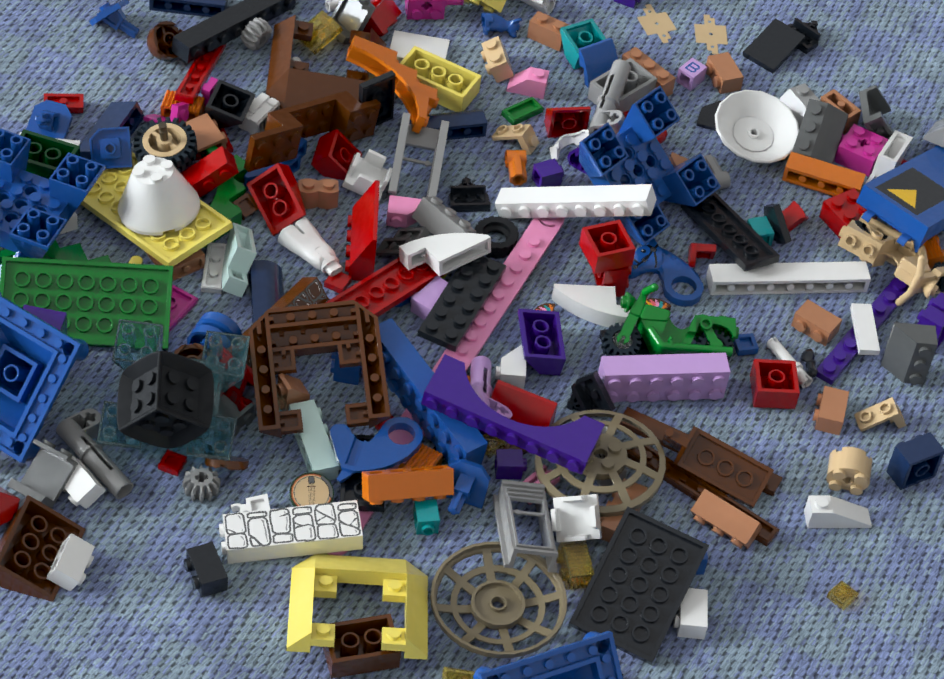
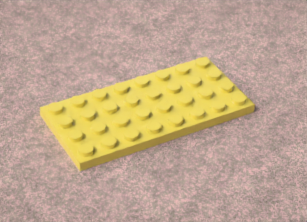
[81,152,233,267]

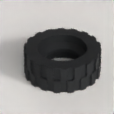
[475,216,519,259]

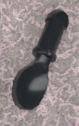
[801,349,818,378]

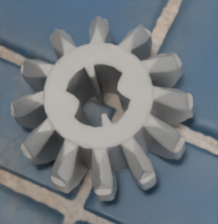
[240,18,273,51]
[182,464,221,503]

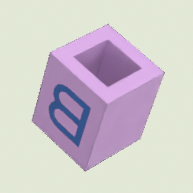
[676,58,707,91]

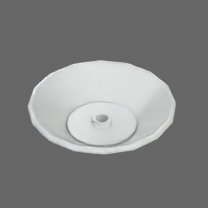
[715,90,799,164]

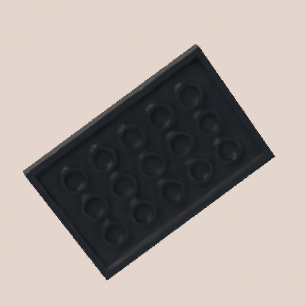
[569,506,709,665]

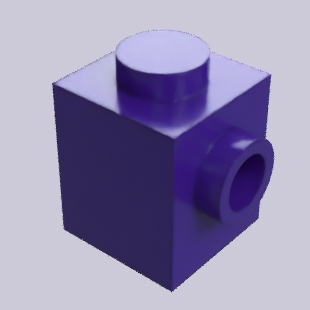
[531,158,564,187]
[494,449,527,480]

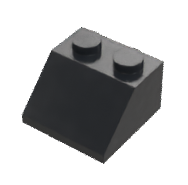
[204,79,256,128]

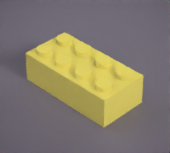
[400,46,482,112]

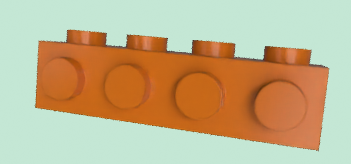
[782,151,866,196]
[362,465,454,505]

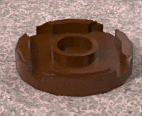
[205,454,249,470]

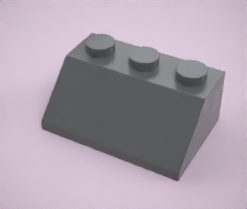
[792,99,849,164]
[881,322,938,385]

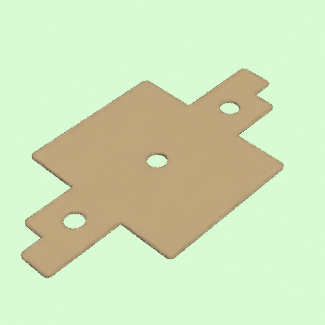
[637,4,677,43]
[694,14,728,54]

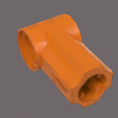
[505,150,527,186]

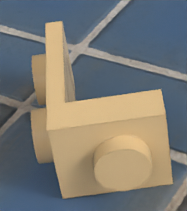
[492,124,539,155]

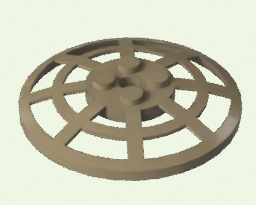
[535,410,666,517]
[430,542,567,658]

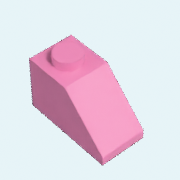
[506,67,549,99]
[386,195,421,228]

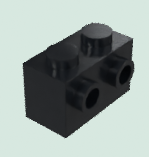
[184,542,228,598]

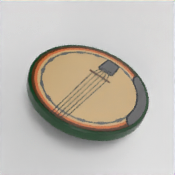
[289,472,334,507]

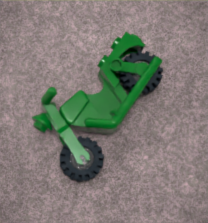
[601,283,739,362]

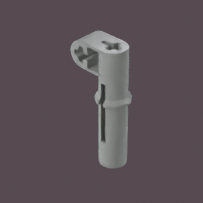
[588,59,631,134]
[56,409,134,499]

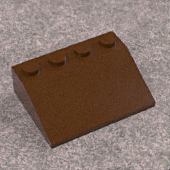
[0,495,86,602]

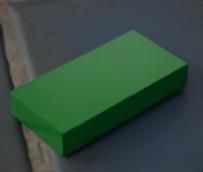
[501,97,544,125]

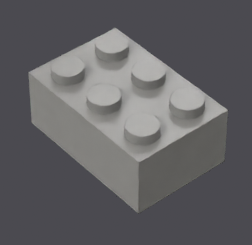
[588,58,657,113]

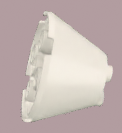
[118,155,200,236]

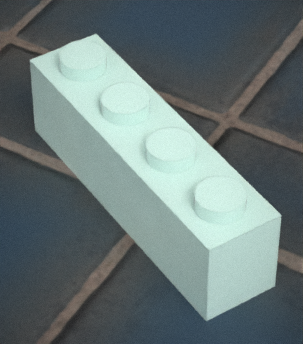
[289,399,341,480]

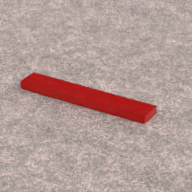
[174,44,226,104]

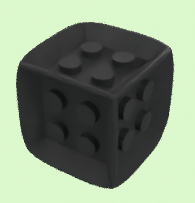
[117,351,214,448]

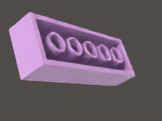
[598,353,730,403]

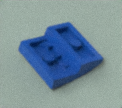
[579,38,618,88]

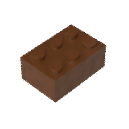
[323,614,401,679]

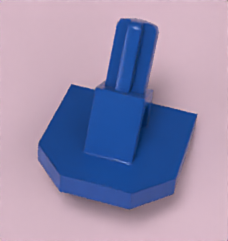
[89,0,139,38]
[26,100,73,139]
[89,126,133,169]
[446,459,491,515]

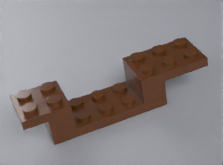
[244,91,381,172]

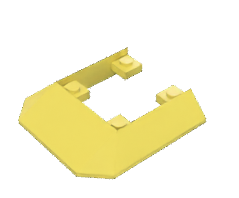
[286,554,428,660]

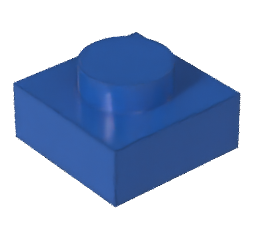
[733,333,759,356]

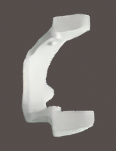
[550,130,590,160]

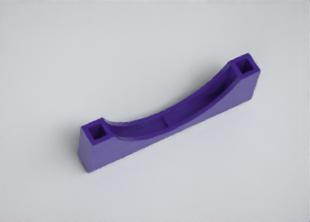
[421,354,605,475]

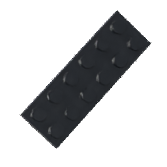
[681,192,780,271]
[417,256,506,352]

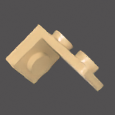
[854,397,906,432]

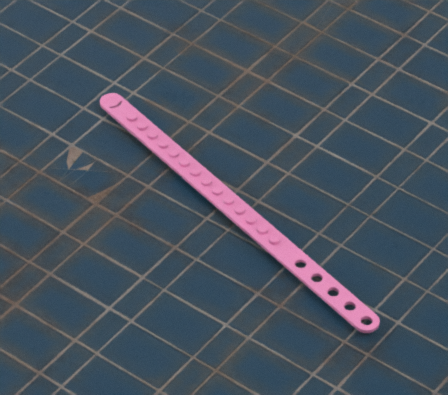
[327,218,565,555]

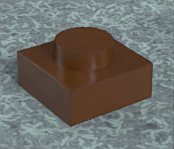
[233,192,259,221]

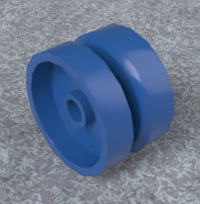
[187,311,242,361]

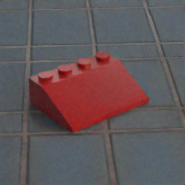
[345,180,380,281]

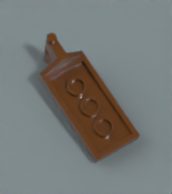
[662,426,774,509]

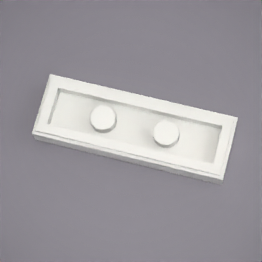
[201,242,227,294]
[850,303,880,355]

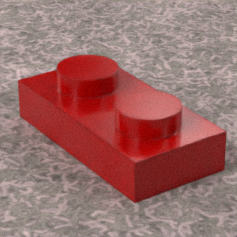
[44,93,84,113]

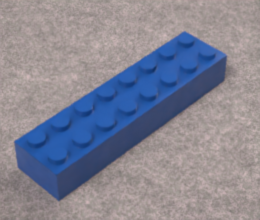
[379,318,488,466]

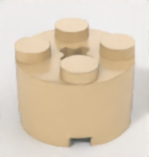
[826,447,873,495]

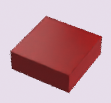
[324,272,352,294]
[158,449,187,477]

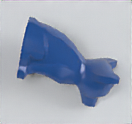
[481,13,522,38]

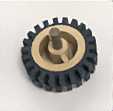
[133,117,198,172]

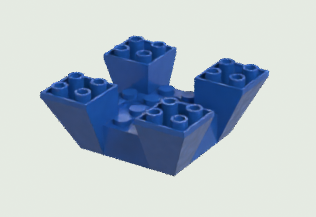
[579,85,721,246]
[0,128,106,259]

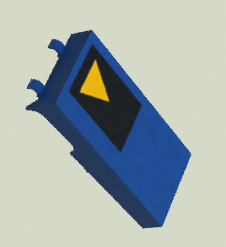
[856,145,944,253]

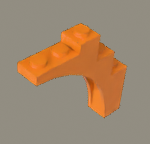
[346,35,439,134]

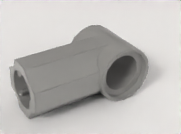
[704,154,731,190]

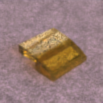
[299,10,343,55]

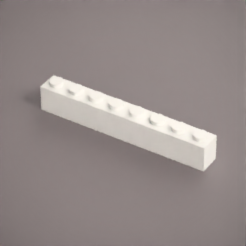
[495,184,657,219]
[706,261,871,295]

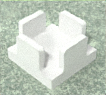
[342,149,392,200]
[551,494,602,542]

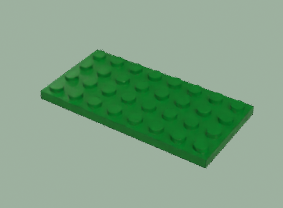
[0,256,173,350]

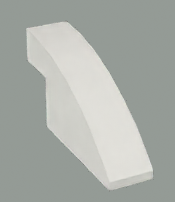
[865,130,913,184]
[399,233,491,277]
[552,284,638,327]

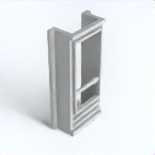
[388,112,449,197]
[492,480,558,573]

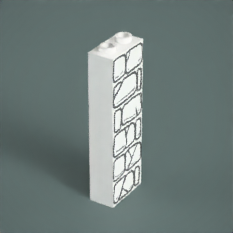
[219,500,363,564]

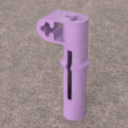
[470,356,512,419]

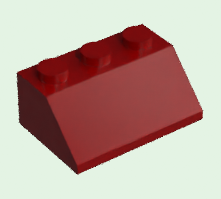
[491,379,558,427]

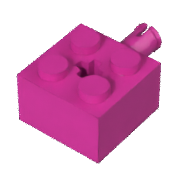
[405,0,464,20]
[834,124,889,177]

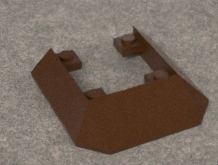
[266,15,387,109]
[248,300,391,438]

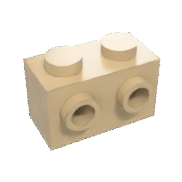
[481,36,514,83]

